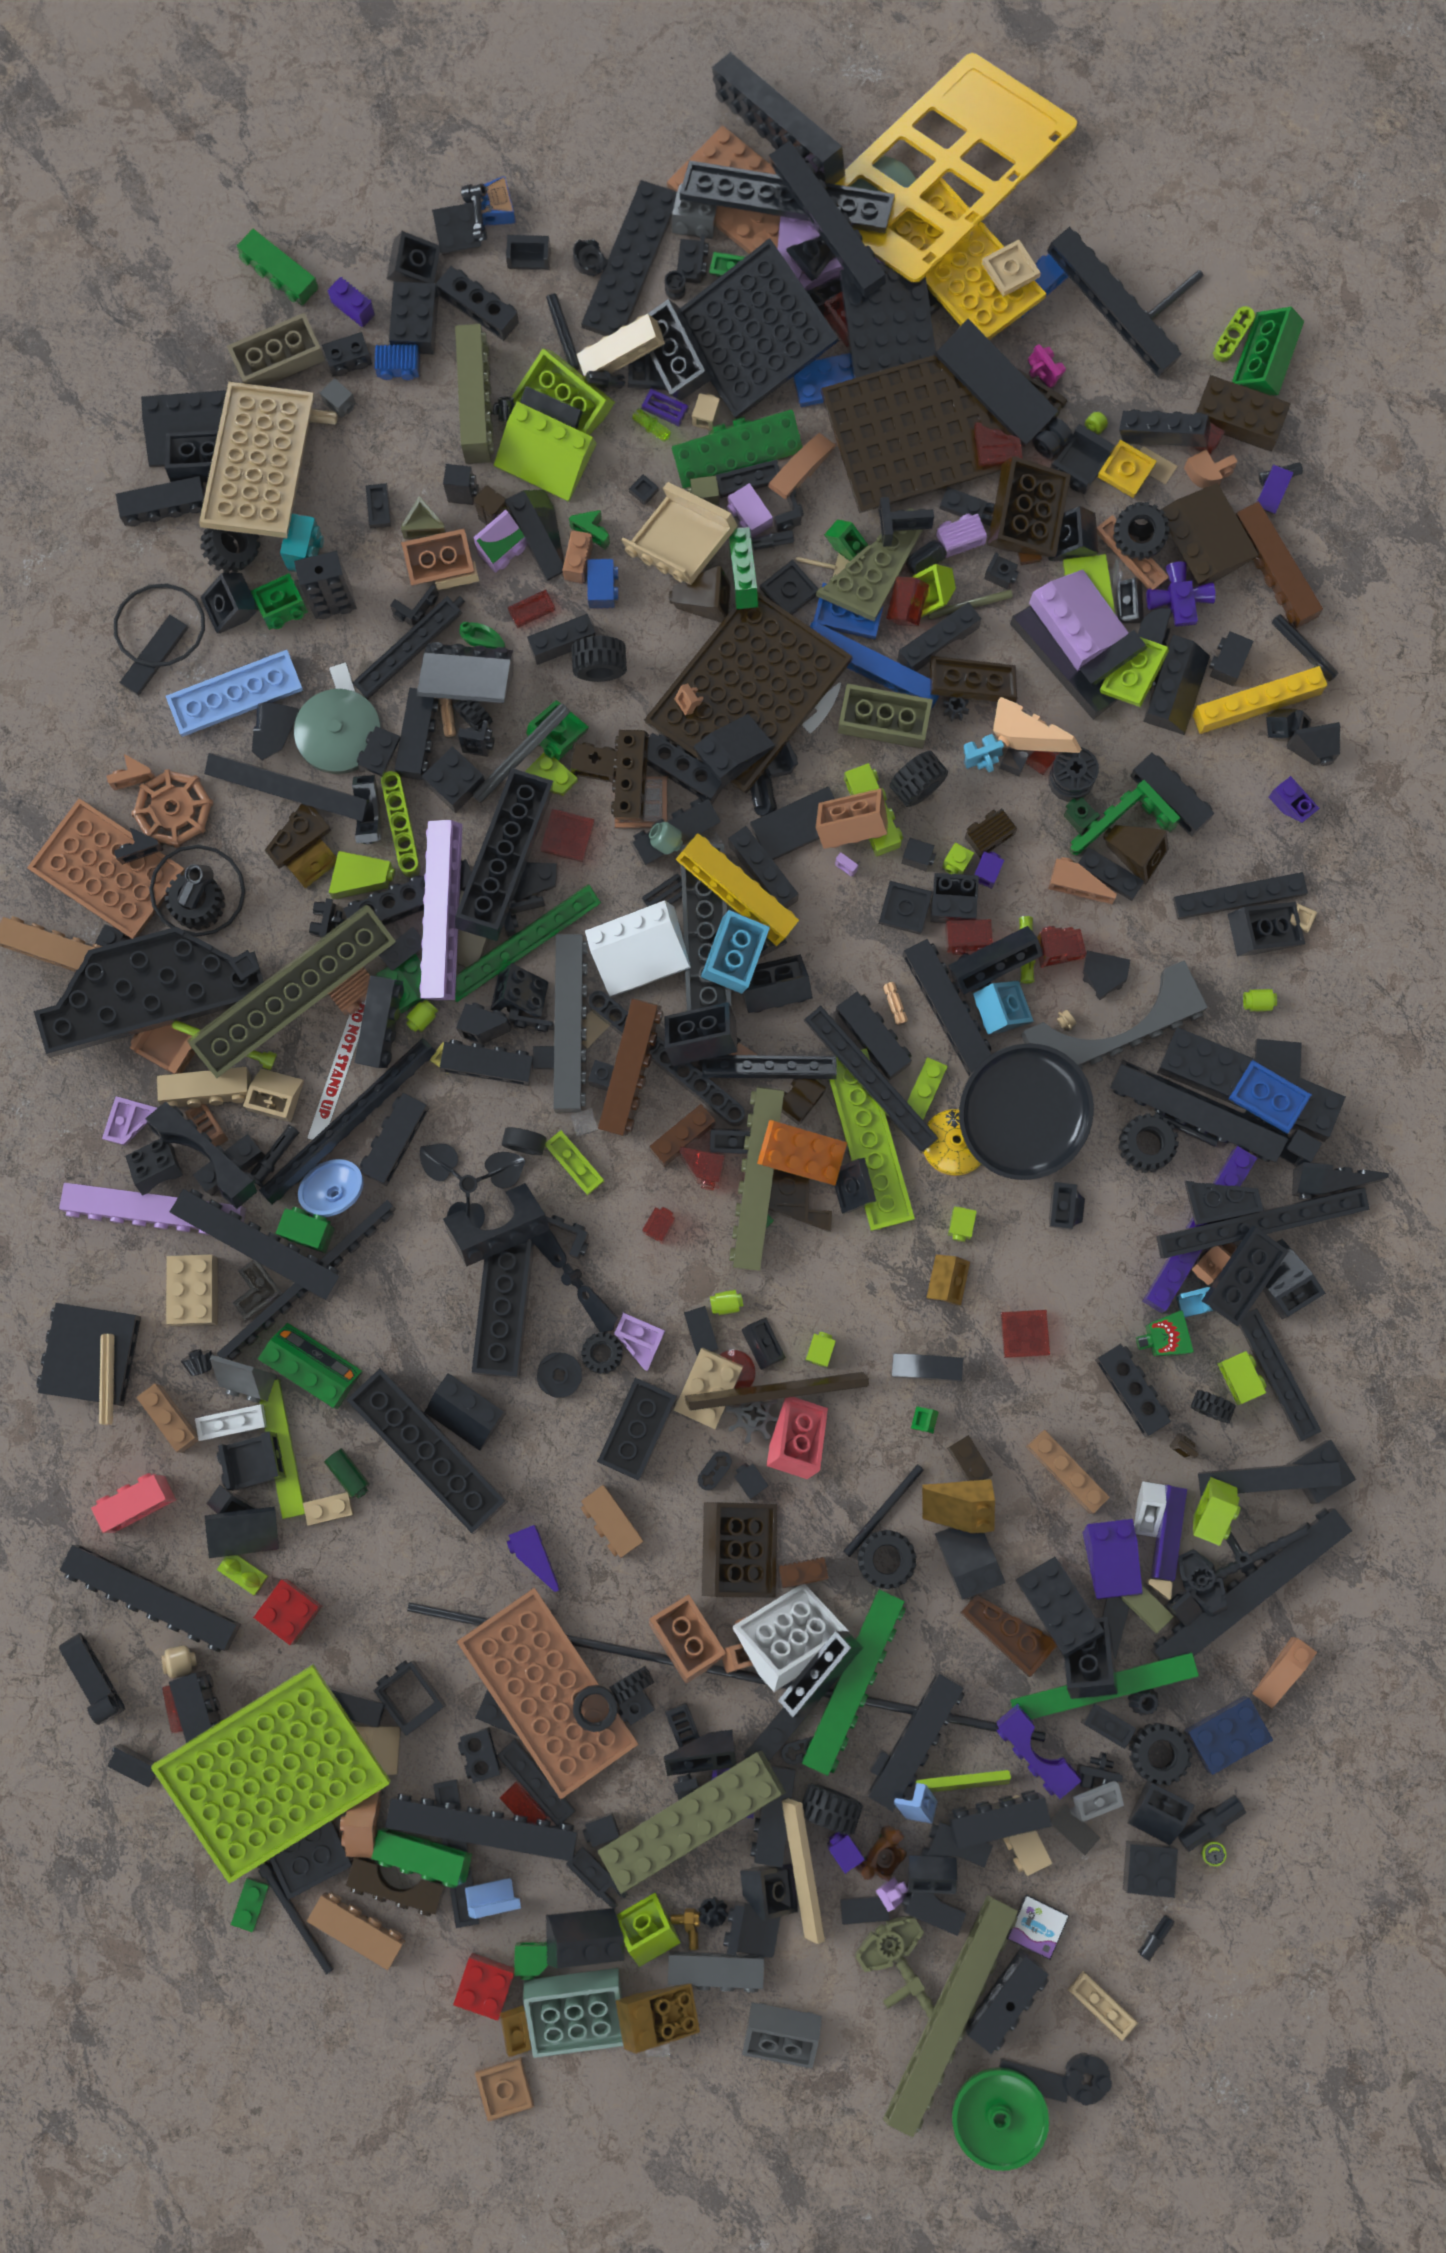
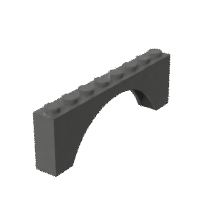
[1021,960,1208,1070]

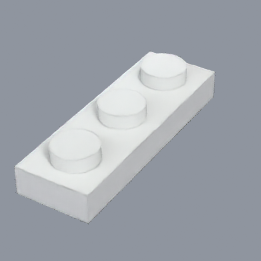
[195,1404,267,1441]

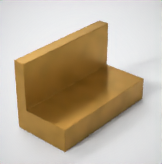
[286,839,337,889]
[926,1254,970,1306]

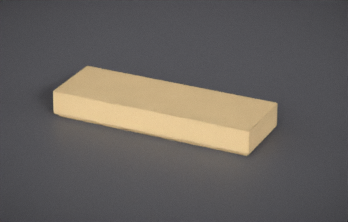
[1068,1971,1138,2041]

